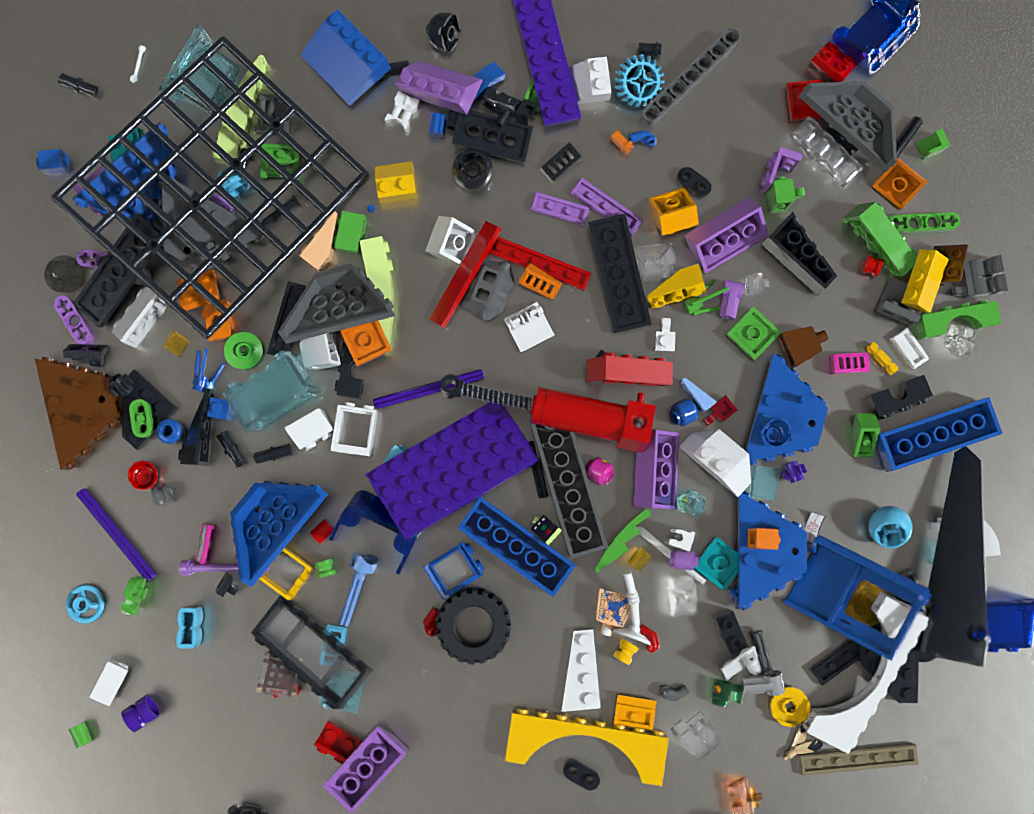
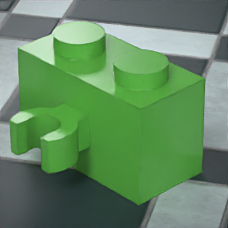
[766,177,805,213]

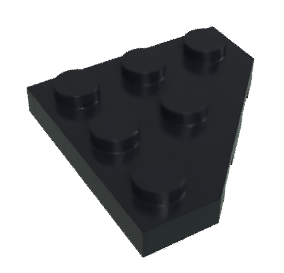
[121,369,178,450]
[858,643,919,703]

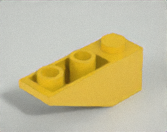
[647,264,707,309]

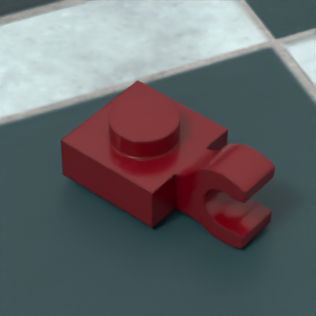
[702,395,738,426]

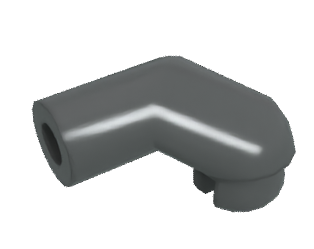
[660,685,690,701]

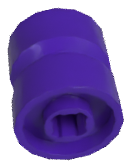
[121,695,160,732]

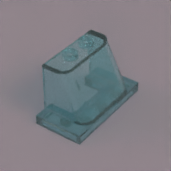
[158,25,241,115]

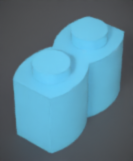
[176,606,203,649]

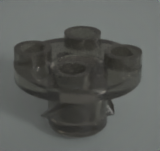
[44,255,84,293]

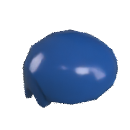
[760,418,791,448]

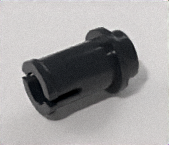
[638,41,662,57]

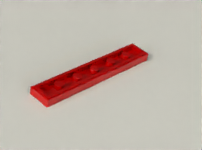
[429,221,502,328]
[488,237,591,291]

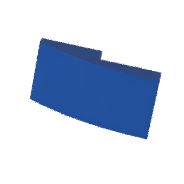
[472,62,506,99]

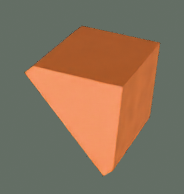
[872,158,928,210]

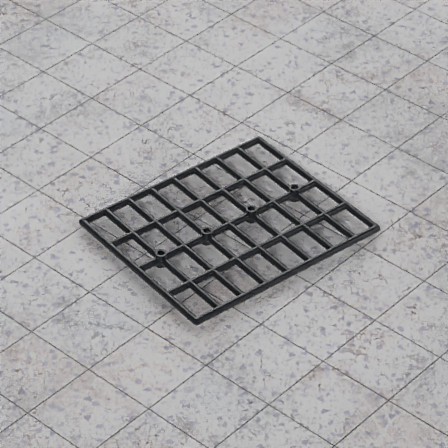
[51,37,369,339]

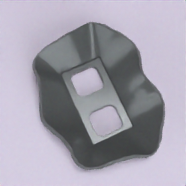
[460,259,514,321]

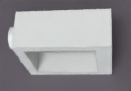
[331,402,378,457]

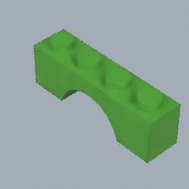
[917,299,1002,340]

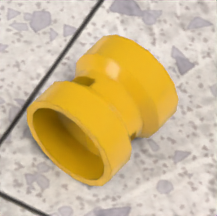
[613,638,639,665]

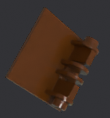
[933,244,969,286]

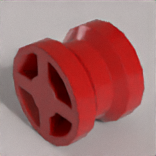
[861,255,883,277]

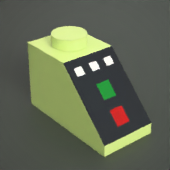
[530,514,562,545]

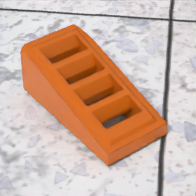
[519,264,562,300]

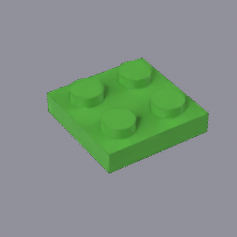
[726,306,781,360]

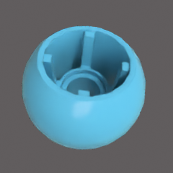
[868,506,913,548]

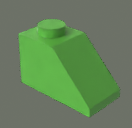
[852,413,881,457]

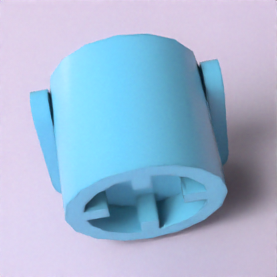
[217,166,250,197]

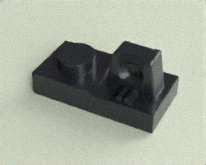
[63,344,108,366]

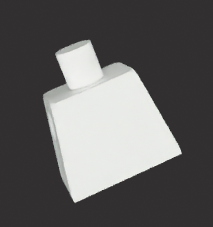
[295,332,341,370]

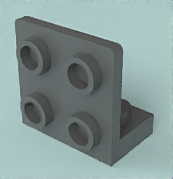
[876,277,921,326]

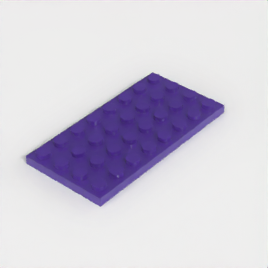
[365,402,540,541]

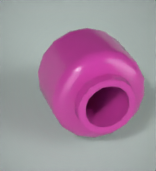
[585,457,615,485]

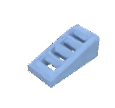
[679,378,717,413]

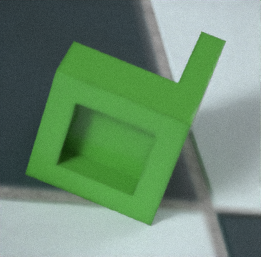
[916,128,950,160]

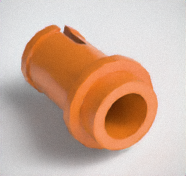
[610,130,634,154]

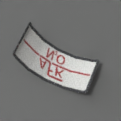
[804,512,826,544]

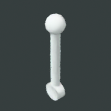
[130,45,146,84]

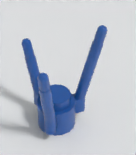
[192,348,225,392]

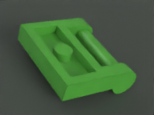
[260,144,301,180]

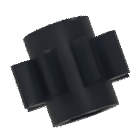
[108,373,134,397]

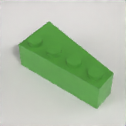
[843,202,917,276]

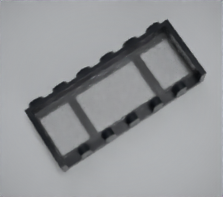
[251,595,373,710]

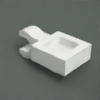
[655,318,675,352]

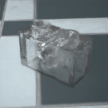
[666,575,698,617]

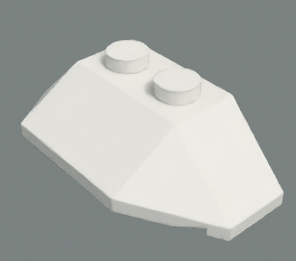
[679,429,751,497]

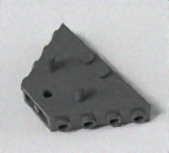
[799,81,897,172]
[158,174,265,271]
[278,264,395,344]

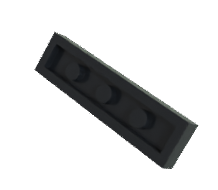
[267,281,307,359]

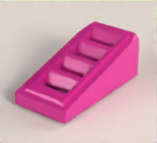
[830,353,870,375]

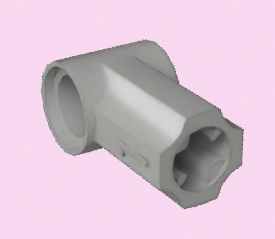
[743,670,785,696]

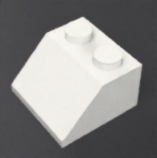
[569,57,611,104]
[425,216,479,266]
[285,408,334,451]

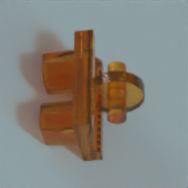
[728,777,763,814]

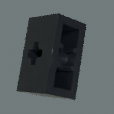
[711,609,748,655]

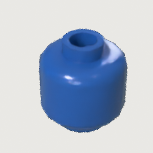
[669,398,699,426]
[156,419,185,445]

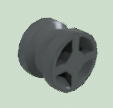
[151,483,174,506]

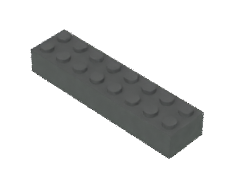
[526,409,608,559]

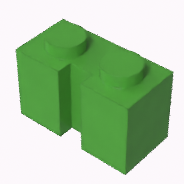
[333,211,367,256]

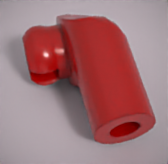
[423,606,439,637]
[639,624,660,653]

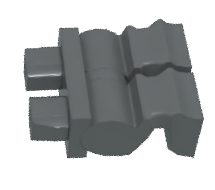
[952,255,1008,299]

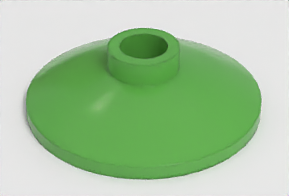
[224,332,263,369]

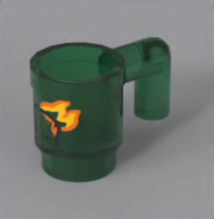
[711,679,744,707]

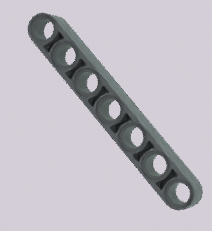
[641,28,740,127]

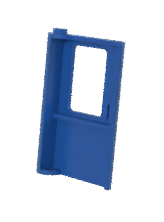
[784,535,931,661]

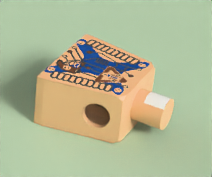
[595,587,631,636]

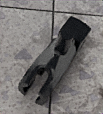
[482,87,536,128]

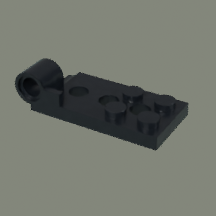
[445,109,533,164]

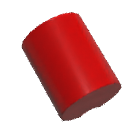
[310,518,336,544]

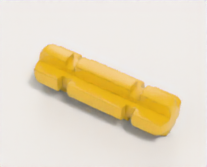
[866,342,898,375]

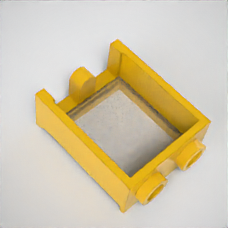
[259,547,314,601]

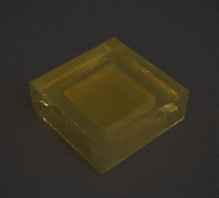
[163,330,190,357]

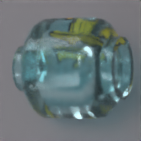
[678,489,706,517]

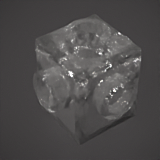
[944,325,976,356]

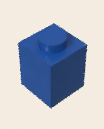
[36,149,69,175]
[207,397,235,421]

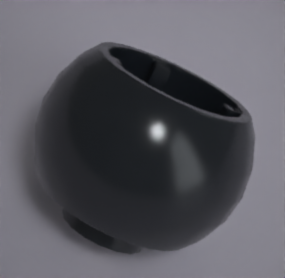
[452,149,493,191]

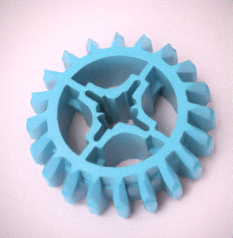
[614,54,665,107]

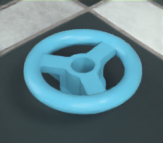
[66,585,105,624]

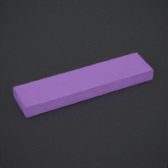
[570,177,643,236]

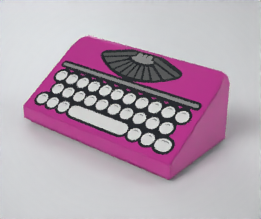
[195,523,216,564]

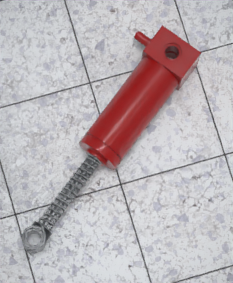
[440,374,656,453]

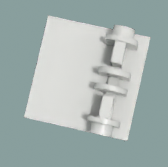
[504,302,554,352]
[721,646,761,681]

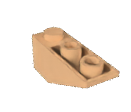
[300,211,339,272]

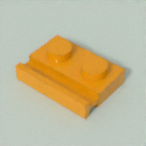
[613,694,657,730]

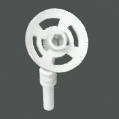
[613,571,651,645]

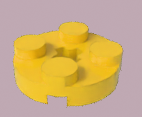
[769,686,810,727]

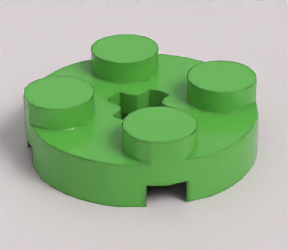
[121,575,148,616]

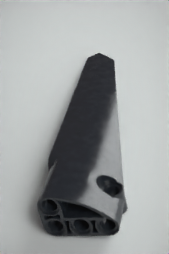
[919,446,992,667]

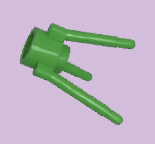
[684,280,729,316]

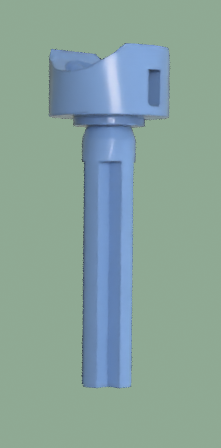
[338,552,378,626]

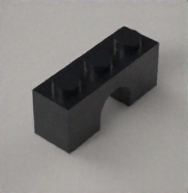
[334,342,368,400]
[865,375,933,419]

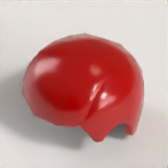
[128,460,158,491]

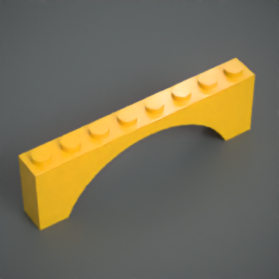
[505,708,669,786]

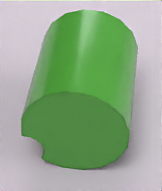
[68,722,92,748]

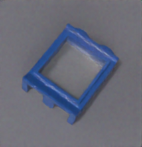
[423,542,484,600]

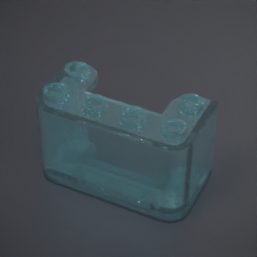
[222,350,319,433]

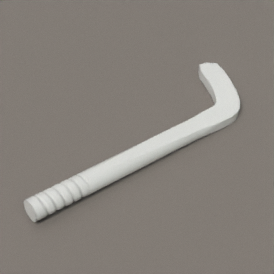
[637,526,707,585]

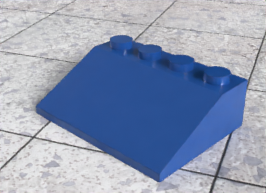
[300,9,391,106]

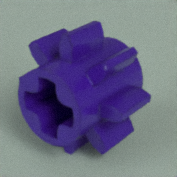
[781,460,807,483]

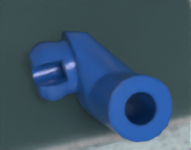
[629,130,657,147]

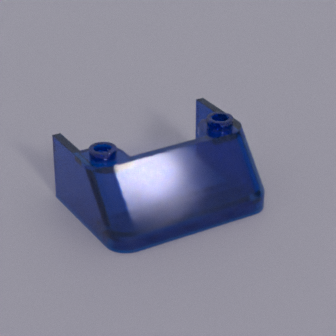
[329,490,422,574]

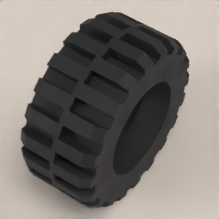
[436,587,511,665]

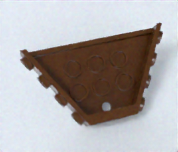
[35,356,122,470]

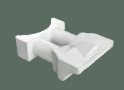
[385,91,420,132]

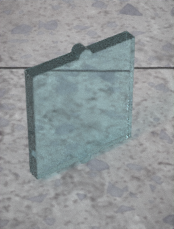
[749,465,780,500]

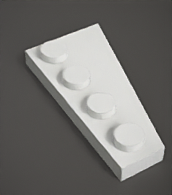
[561,629,600,712]

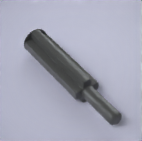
[751,630,773,672]

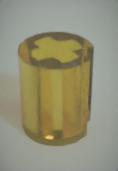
[627,547,652,572]

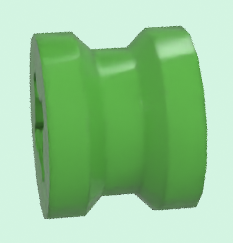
[314,559,336,579]

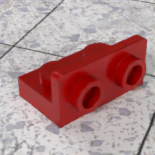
[314,721,362,764]

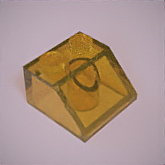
[845,580,887,627]

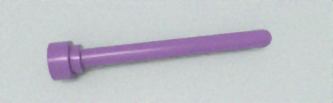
[179,560,270,576]

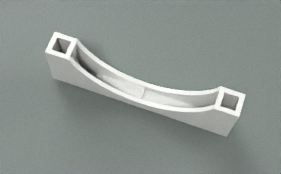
[802,591,929,753]

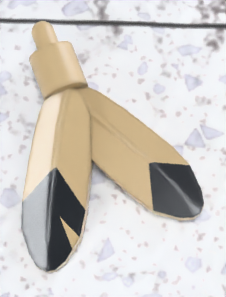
[783,723,823,760]

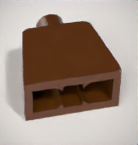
[778,326,829,368]

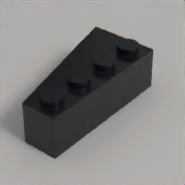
[762,212,837,296]

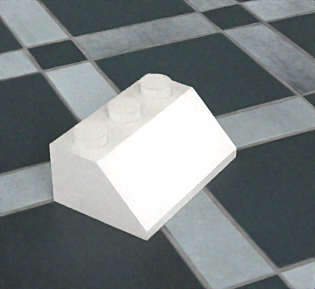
[112,286,168,348]

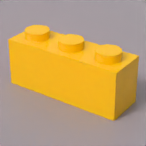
[901,249,949,313]

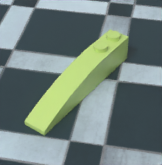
[212,55,267,166]
[360,236,394,354]

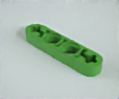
[890,212,961,233]

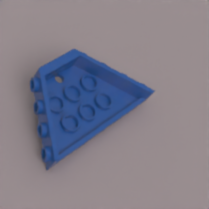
[72,122,177,224]
[745,353,828,465]
[230,481,328,587]
[735,491,807,610]

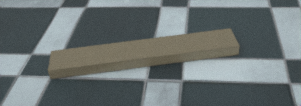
[798,743,918,776]

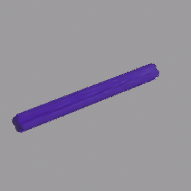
[373,369,484,409]
[76,489,156,582]

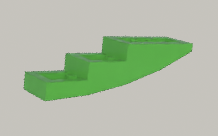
[595,508,652,573]

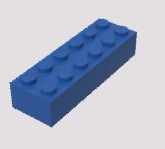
[876,397,1003,472]
[458,497,576,597]

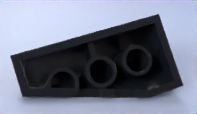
[178,388,215,466]

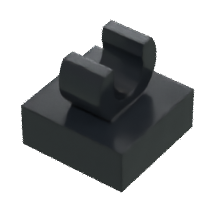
[215,572,239,597]

